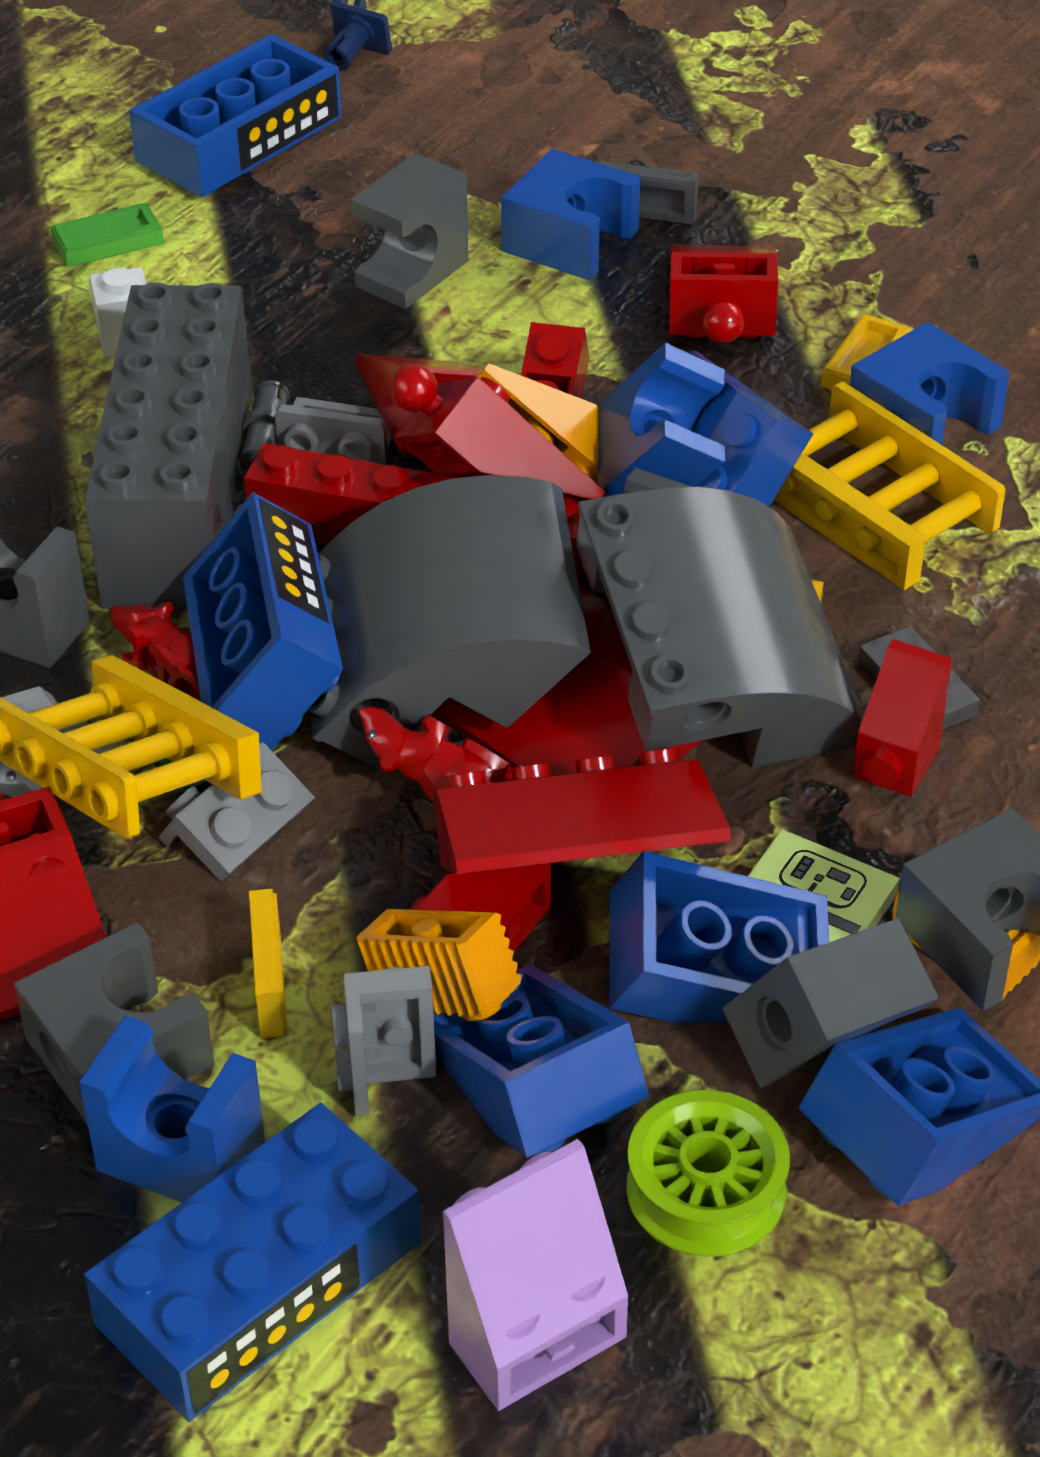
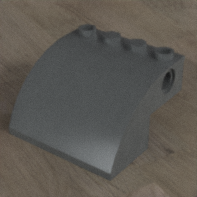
[308,475,591,767]
[576,487,864,768]

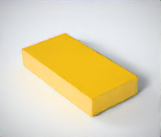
[821,314,912,390]
[249,889,288,1039]

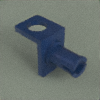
[323,0,392,71]

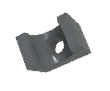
[350,153,469,309]
[0,526,90,668]
[896,808,1040,1012]
[722,918,939,1088]
[14,922,215,1125]

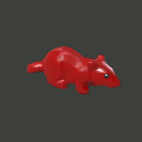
[109,602,201,702]
[359,706,512,802]

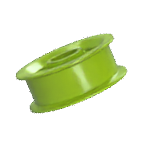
[626,1090,790,1257]

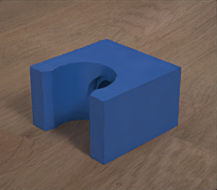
[501,149,640,281]
[850,322,1010,445]
[598,343,725,497]
[79,1015,265,1202]

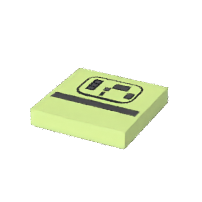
[748,829,900,942]

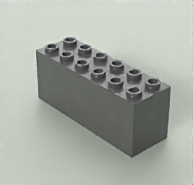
[85,283,252,610]

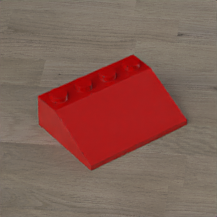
[432,584,703,775]
[432,748,731,874]

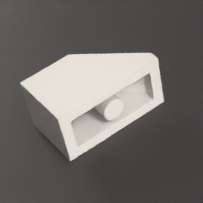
[89,267,146,357]

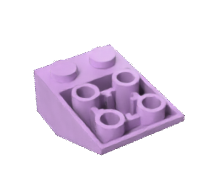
[443,1139,628,1411]

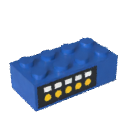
[129,34,342,198]
[183,492,343,751]
[84,1102,421,1423]

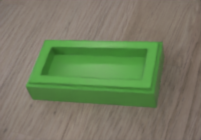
[50,203,164,268]

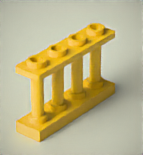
[774,381,1006,591]
[0,655,262,839]

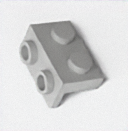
[275,397,396,465]
[158,742,315,882]
[331,966,436,1116]

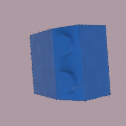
[690,350,813,506]
[609,851,829,1022]
[433,964,649,1158]
[798,1008,1040,1206]

